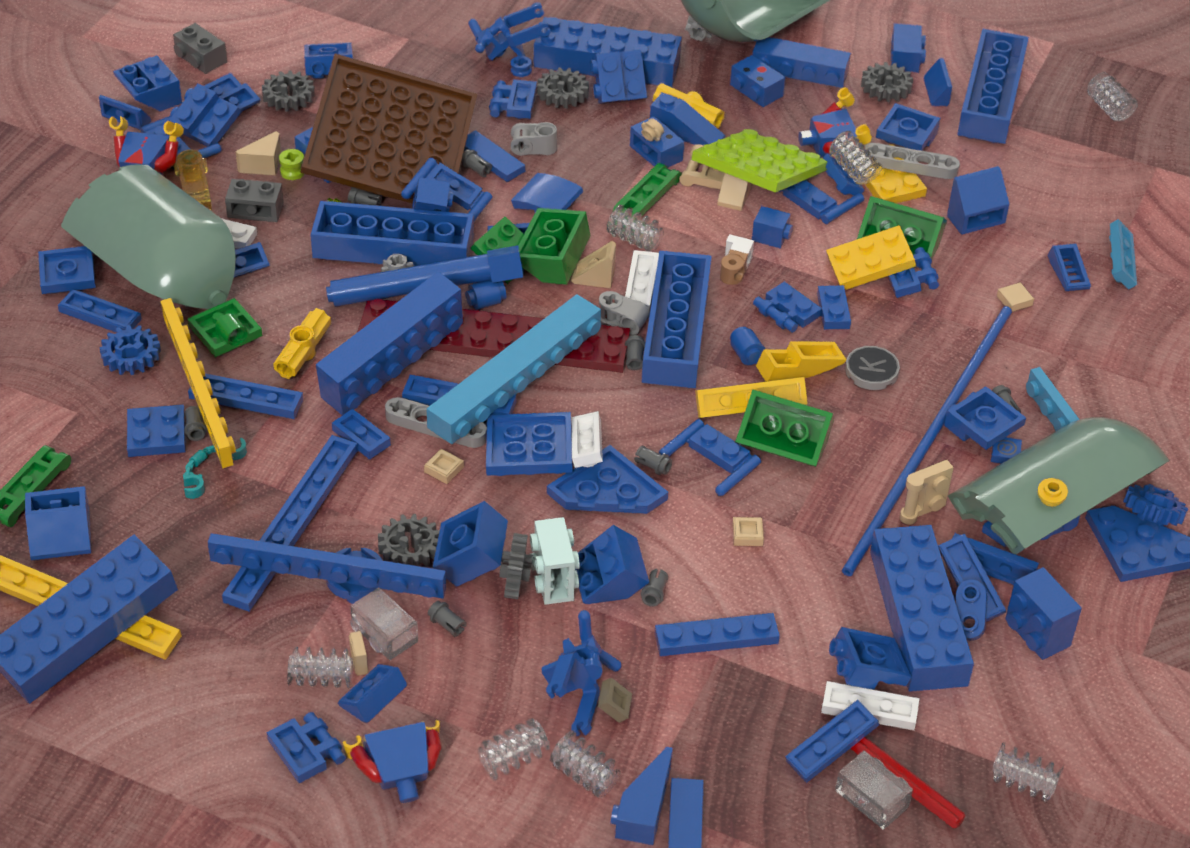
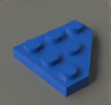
[547,445,669,514]
[1085,505,1190,582]

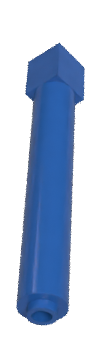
[326,245,523,307]

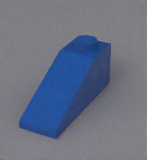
[650,93,725,146]
[610,747,673,845]

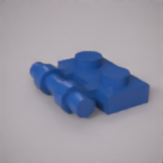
[489,80,537,119]
[888,247,939,298]
[753,282,822,333]
[266,712,346,783]

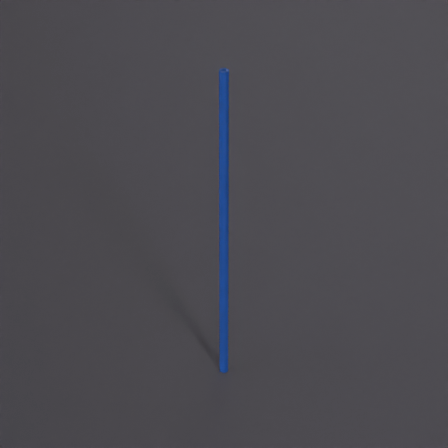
[842,306,1012,576]

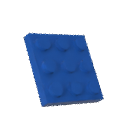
[486,412,573,476]

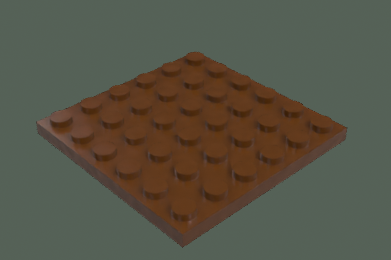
[300,54,477,209]

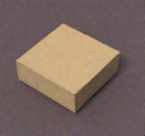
[997,282,1034,312]
[424,449,464,484]
[732,517,764,546]
[349,631,368,676]

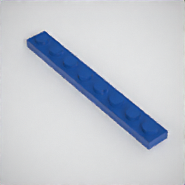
[222,435,358,612]
[208,533,446,599]

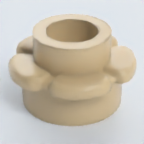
[641,118,664,141]

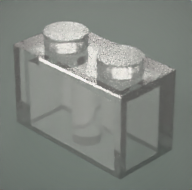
[350,587,418,661]
[835,751,913,830]

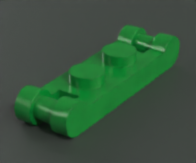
[612,163,682,226]
[0,445,71,527]

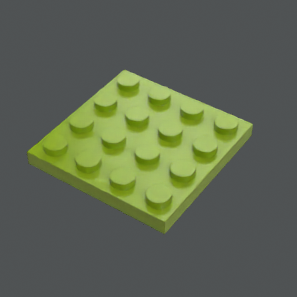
[691,129,827,193]

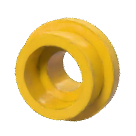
[1037,478,1068,507]

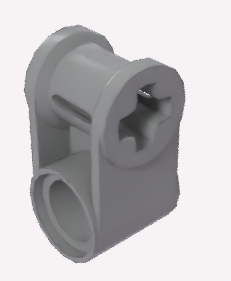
[510,122,558,156]
[599,291,650,336]

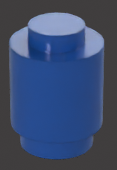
[465,280,506,310]
[730,327,765,365]

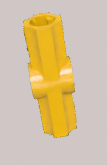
[653,83,725,129]
[273,308,331,379]

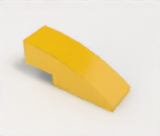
[756,341,846,382]

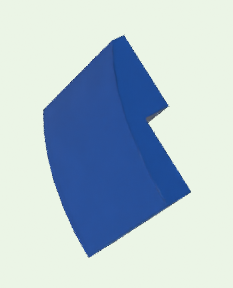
[204,73,260,111]
[511,173,583,212]

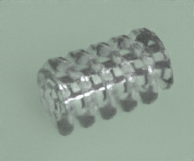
[1087,72,1138,121]
[829,131,883,185]
[606,204,664,252]
[287,646,354,688]
[478,718,550,781]
[550,730,620,798]
[992,742,1064,802]

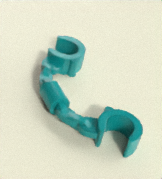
[183,438,247,499]

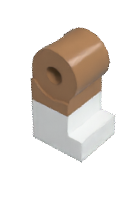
[720,234,754,285]

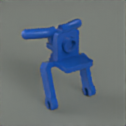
[468,2,551,60]
[541,610,622,736]

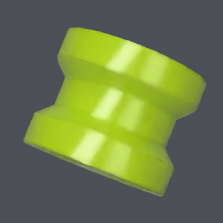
[279,149,304,180]

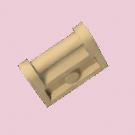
[679,145,724,190]
[900,460,954,525]

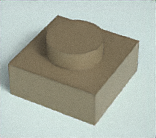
[598,678,632,723]

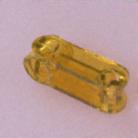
[174,149,212,210]

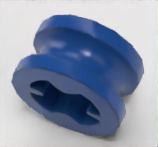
[510,56,532,77]

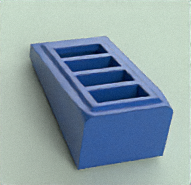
[1047,244,1091,291]

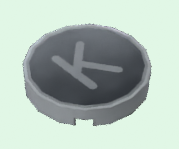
[845,346,900,390]

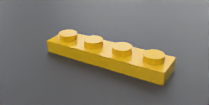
[695,377,807,418]

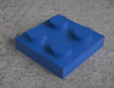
[38,246,96,294]
[127,404,186,457]

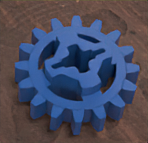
[100,325,161,375]
[1123,484,1188,526]

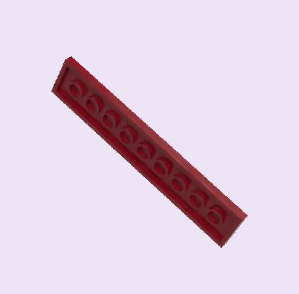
[357,299,630,373]

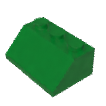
[857,196,947,260]
[518,208,591,285]
[735,389,834,467]

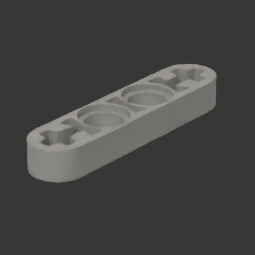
[862,143,960,179]
[385,397,487,448]

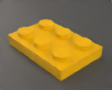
[848,144,927,203]
[826,225,916,290]

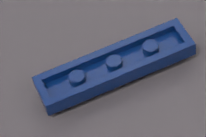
[188,373,303,419]
[402,374,516,415]
[655,613,780,656]

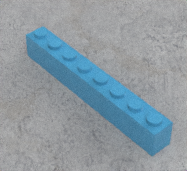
[426,294,601,445]

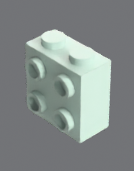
[529,517,580,605]

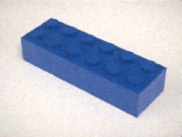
[534,17,682,87]
[957,29,1029,144]
[310,201,474,266]
[642,250,712,388]
[316,271,463,415]
[870,525,974,692]
[0,534,178,704]

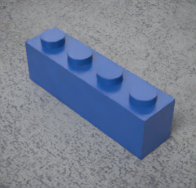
[752,37,851,88]

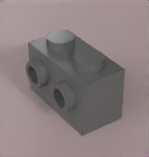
[173,23,228,74]
[225,179,284,222]

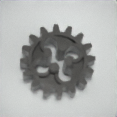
[861,62,913,103]
[537,67,589,108]
[262,70,315,112]
[378,514,440,567]
[499,533,533,599]

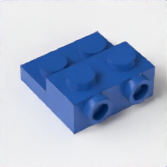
[304,42,353,78]
[590,50,647,104]
[169,84,241,147]
[876,103,940,151]
[944,386,1026,450]
[829,627,911,690]

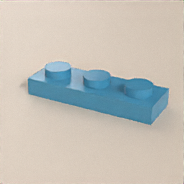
[1109,219,1137,290]
[1026,367,1080,431]

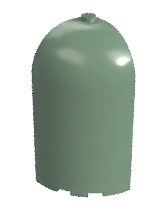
[681,0,830,42]
[61,164,236,309]
[948,417,1170,554]

